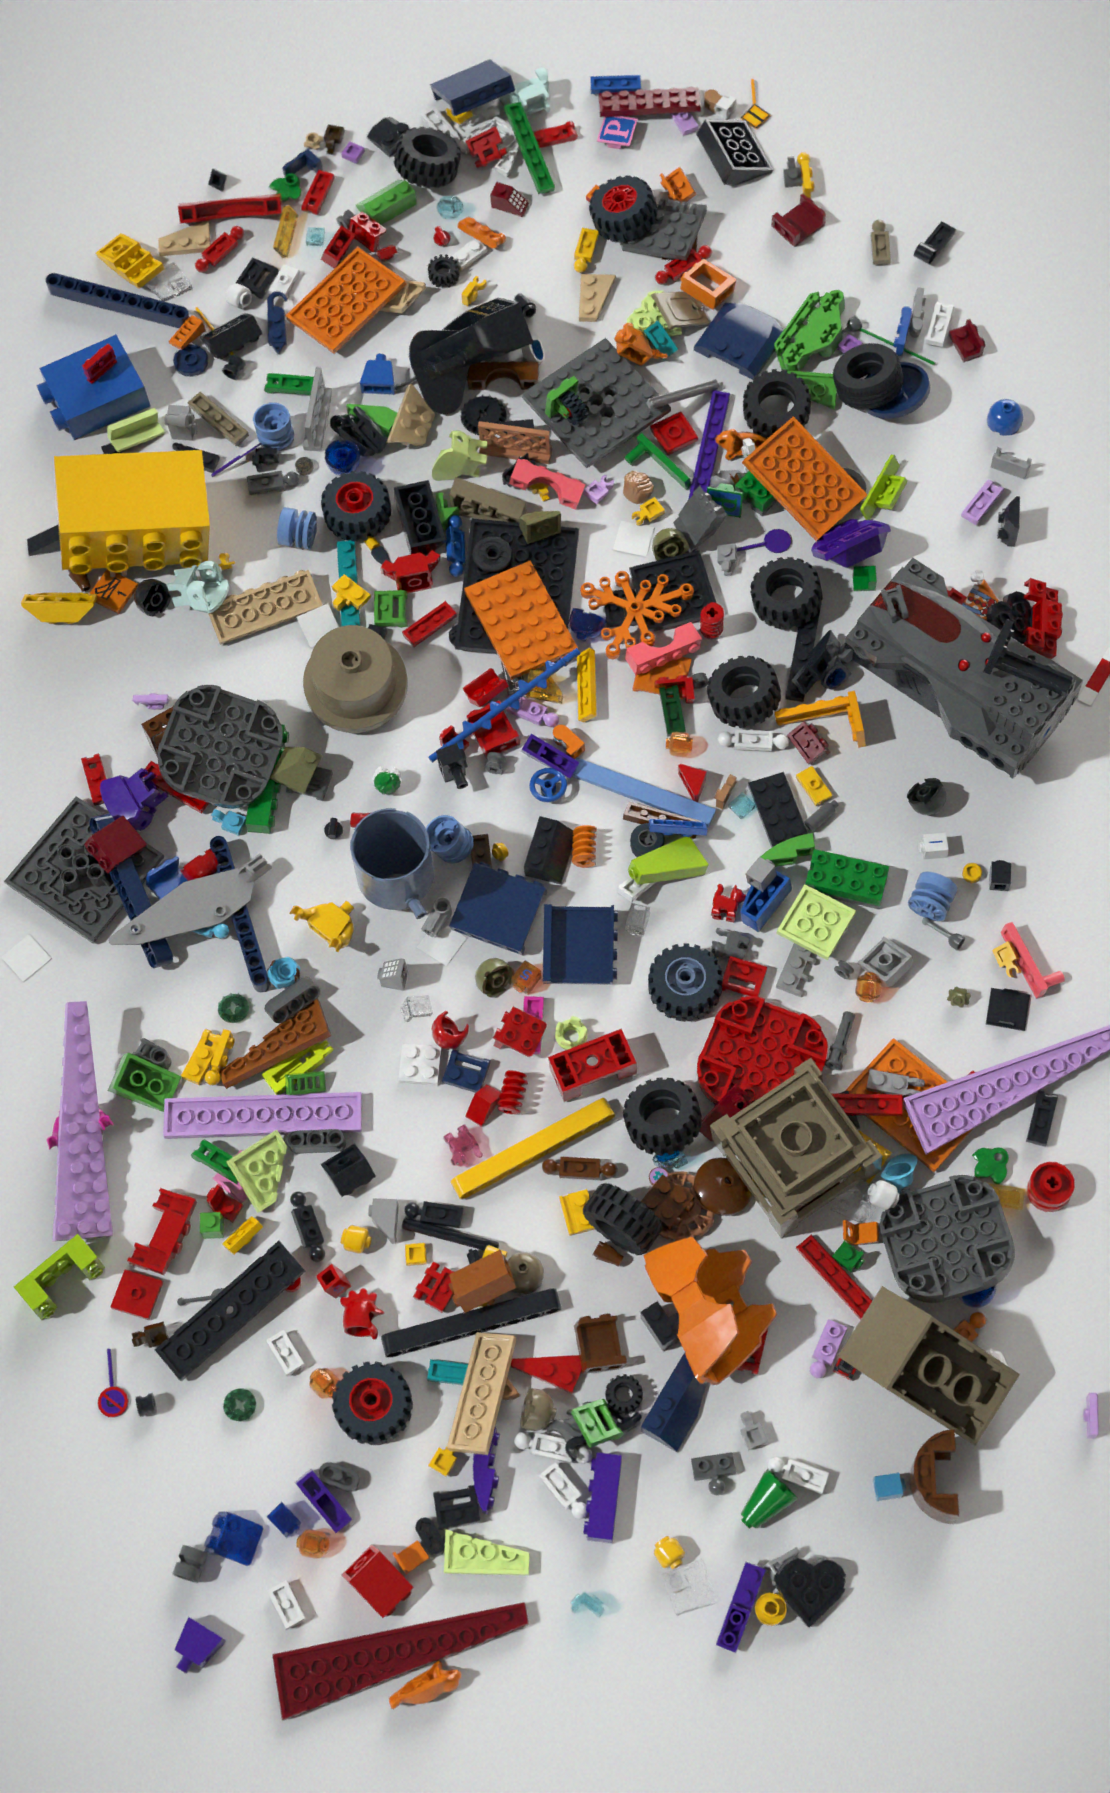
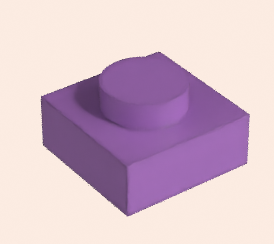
[341,141,365,164]
[838,334,863,353]

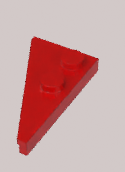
[510,1355,582,1394]

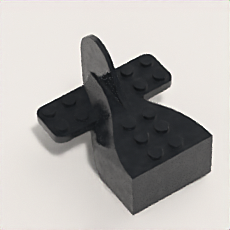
[408,297,534,414]

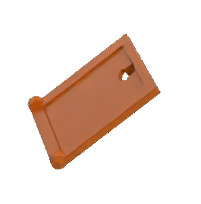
[632,657,692,700]

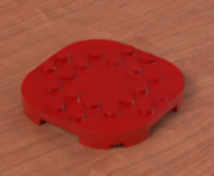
[697,996,828,1112]

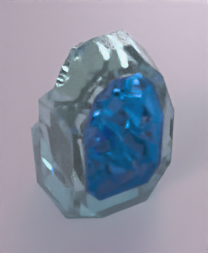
[652,1150,688,1170]

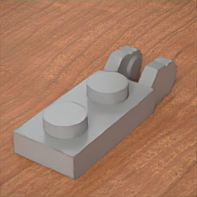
[910,287,926,338]
[866,1069,925,1098]

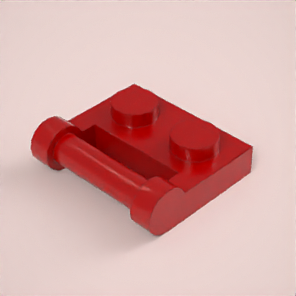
[722,956,767,997]

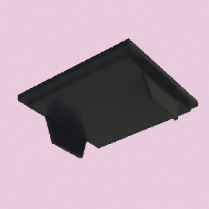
[986,988,1030,1031]

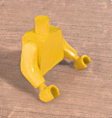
[289,901,354,952]

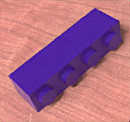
[583,1452,622,1543]

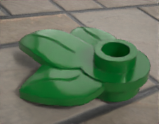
[269,174,301,202]
[972,1147,1009,1185]

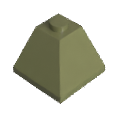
[519,511,561,544]
[270,747,322,795]

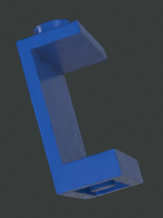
[146,856,188,900]

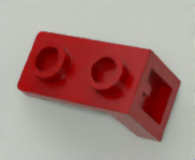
[654,675,695,704]
[207,1184,244,1223]

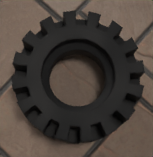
[428,254,459,288]
[605,1374,643,1415]

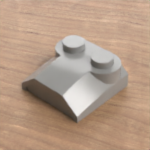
[857,937,913,987]

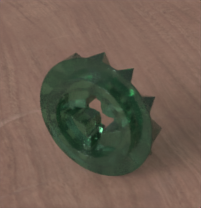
[218,993,249,1023]
[223,1388,257,1422]

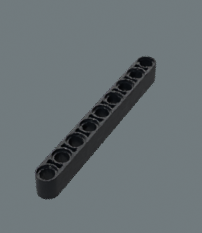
[381,1288,562,1358]

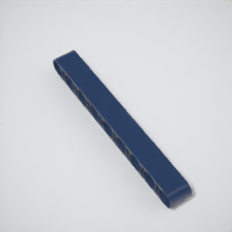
[45,273,190,329]
[89,813,173,968]
[210,836,270,992]

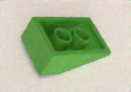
[107,1052,181,1112]

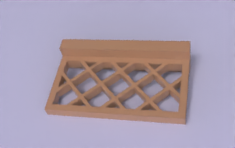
[478,421,552,464]

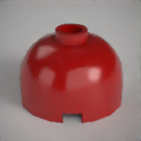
[180,849,218,881]

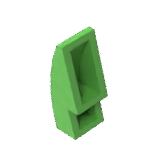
[760,833,815,867]

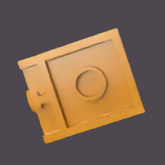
[774,691,866,748]

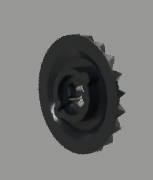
[461,394,507,435]

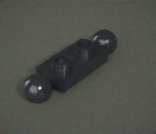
[290,1191,325,1262]

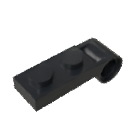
[914,221,956,264]
[330,414,375,457]

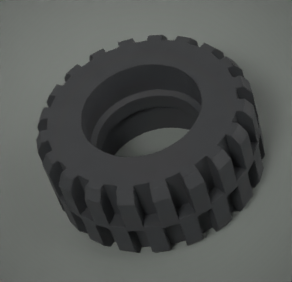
[394,127,461,189]
[743,369,811,439]
[750,557,823,629]
[707,655,781,728]
[623,1077,702,1156]
[583,1183,662,1255]

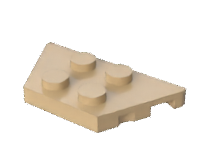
[380,281,426,313]
[387,384,435,446]

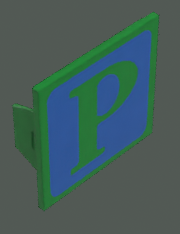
[707,483,743,518]

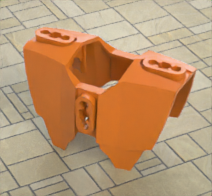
[643,1237,777,1385]

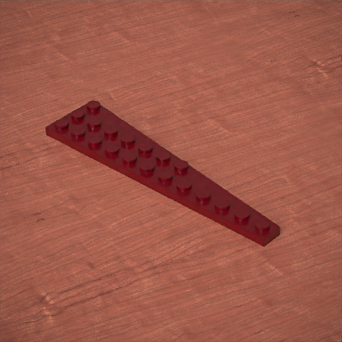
[272,1602,529,1721]

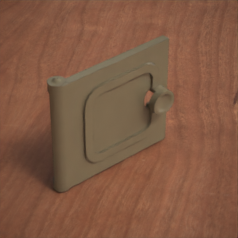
[651,291,710,330]

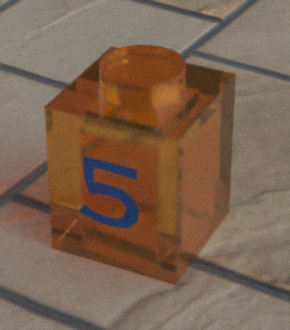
[511,960,542,995]

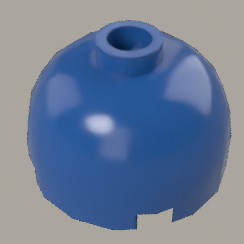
[987,399,1023,436]

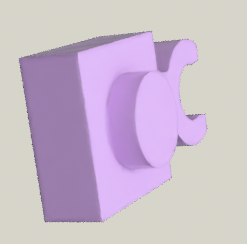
[583,475,614,504]

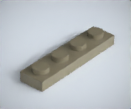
[187,392,249,447]

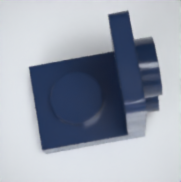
[282,149,323,177]

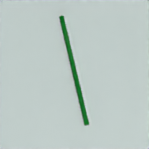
[859,328,936,365]

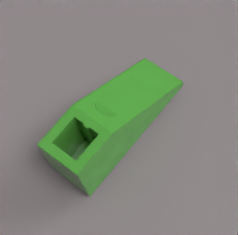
[346,404,397,438]

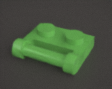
[374,590,408,628]
[571,1399,623,1448]

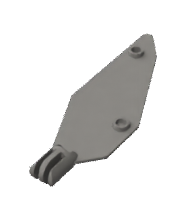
[108,854,272,945]

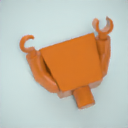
[614,323,668,366]

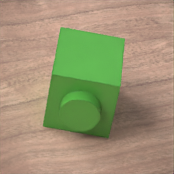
[200,1212,224,1239]

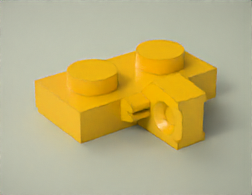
[332,574,371,611]

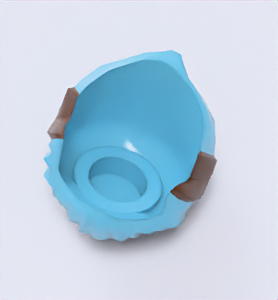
[267,957,300,989]

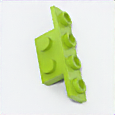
[860,455,908,520]

